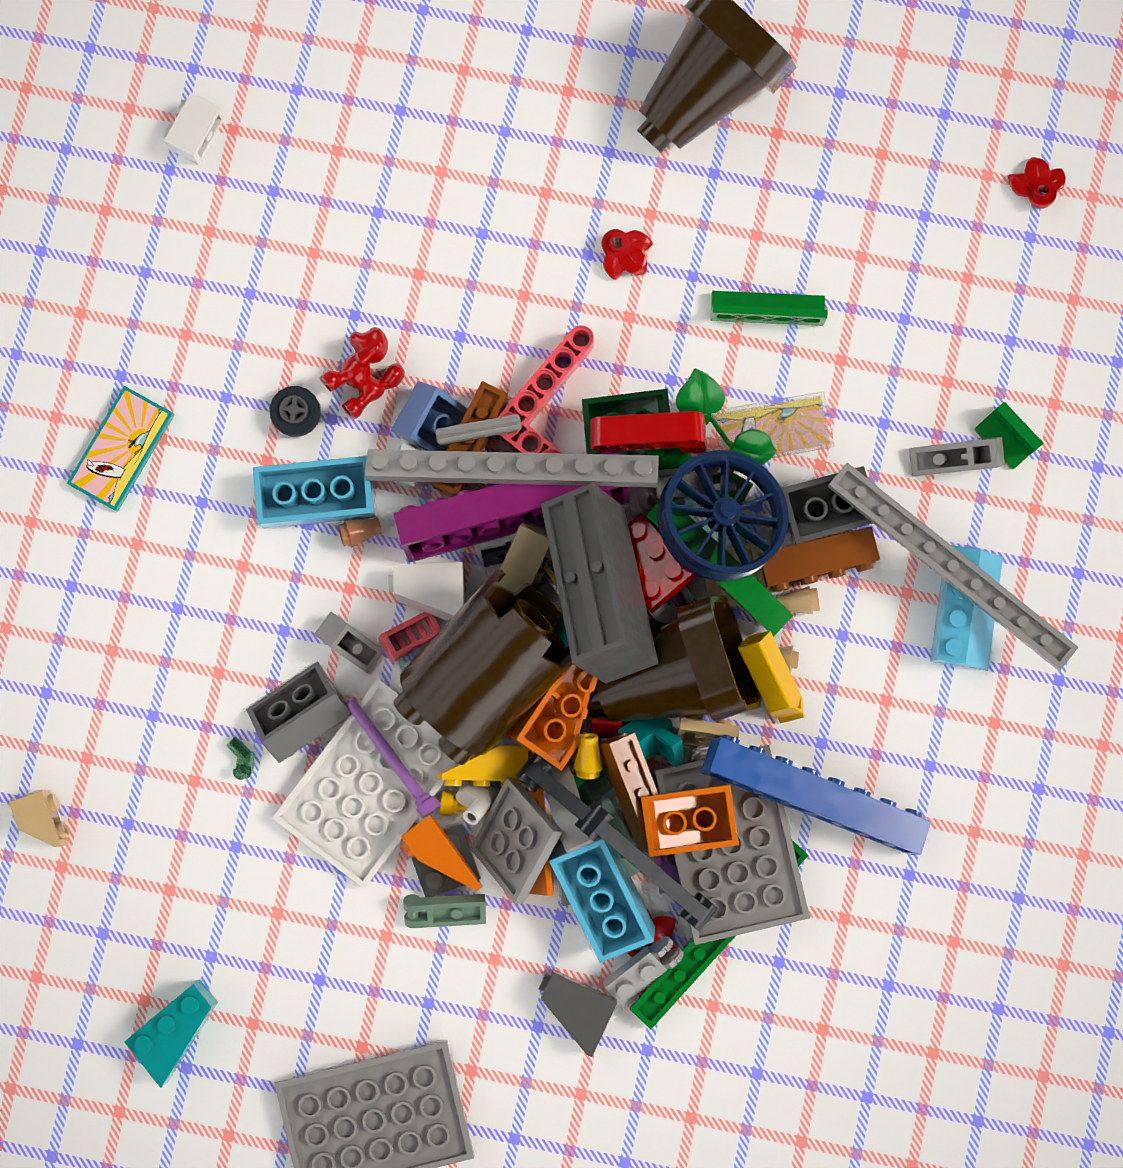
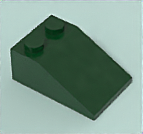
[582,388,670,455]

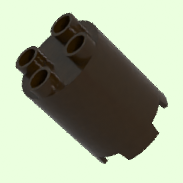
[393,569,572,765]

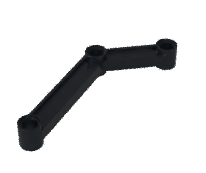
[515,753,718,932]

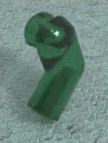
[226,736,254,780]

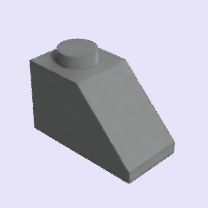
[314,611,385,674]

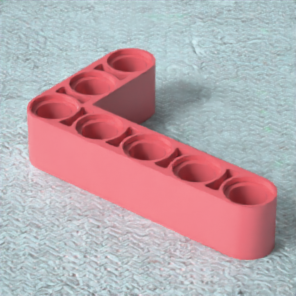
[497,325,594,454]

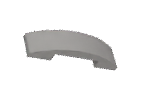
[544,758,594,854]

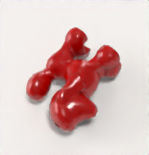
[319,327,405,420]

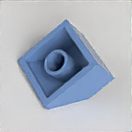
[391,381,468,451]

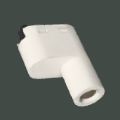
[456,780,498,825]

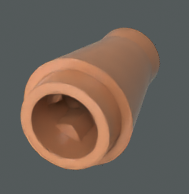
[338,517,382,548]

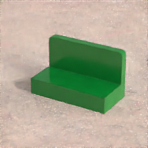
[974,401,1044,470]

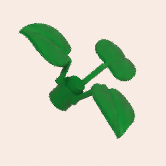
[645,368,777,470]

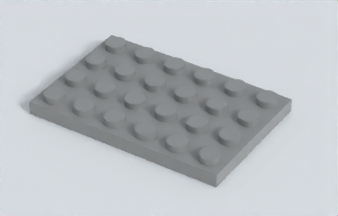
[655,745,810,945]
[275,1040,475,1168]

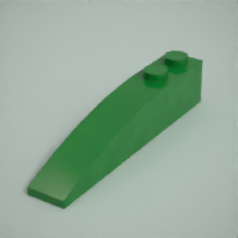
[646,501,794,637]

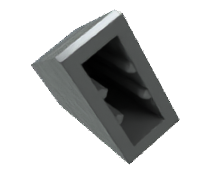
[538,969,617,1057]

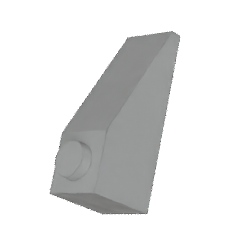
[909,437,1005,477]

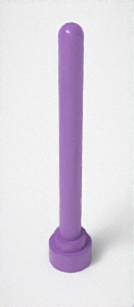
[346,699,441,819]

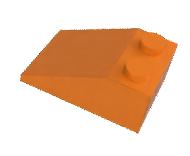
[641,784,739,857]

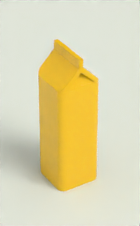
[737,630,805,723]

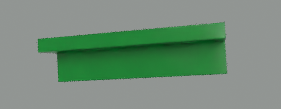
[710,290,828,326]

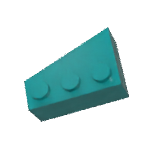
[124,980,218,1088]

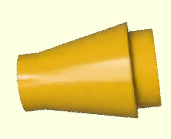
[573,733,603,779]

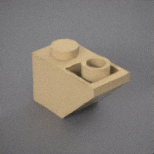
[9,790,69,847]

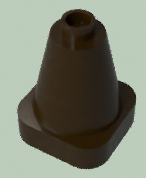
[637,0,797,153]
[588,596,761,723]

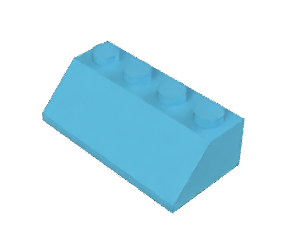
[930,545,1003,670]

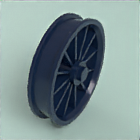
[657,450,789,581]

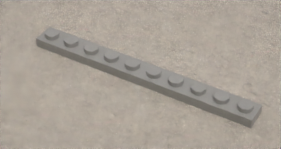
[365,449,659,487]
[827,462,1079,671]

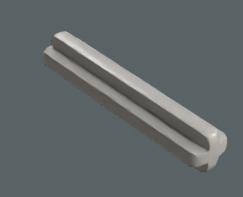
[436,414,522,445]

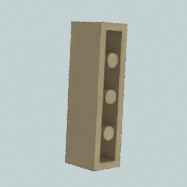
[499,520,552,593]

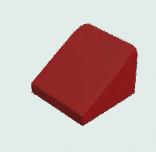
[591,715,621,739]

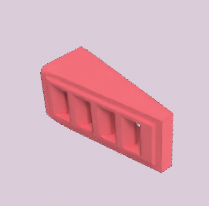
[378,612,441,663]

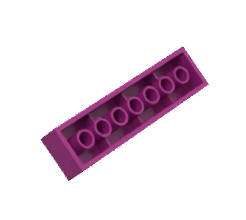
[393,452,630,563]

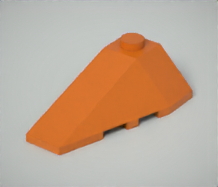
[506,664,598,771]

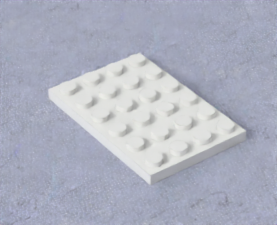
[272,679,456,889]

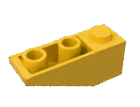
[436,745,528,787]

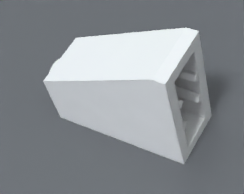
[388,562,465,621]

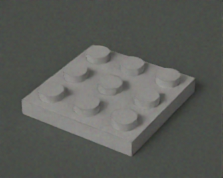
[470,778,562,904]

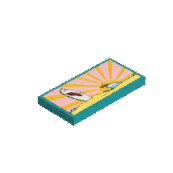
[66,386,175,512]

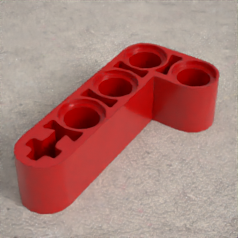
[590,411,707,454]

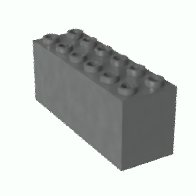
[541,482,658,683]

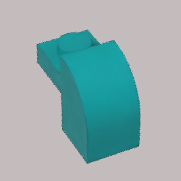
[618,718,685,767]

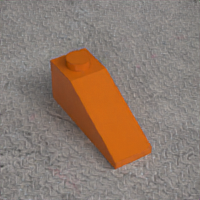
[401,814,483,891]

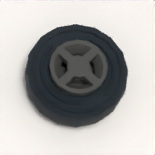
[269,386,321,437]

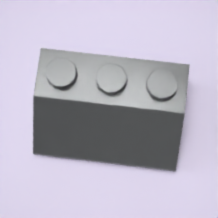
[782,466,874,545]
[246,661,352,763]

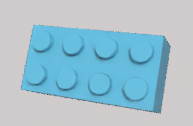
[253,456,377,529]
[549,837,655,963]

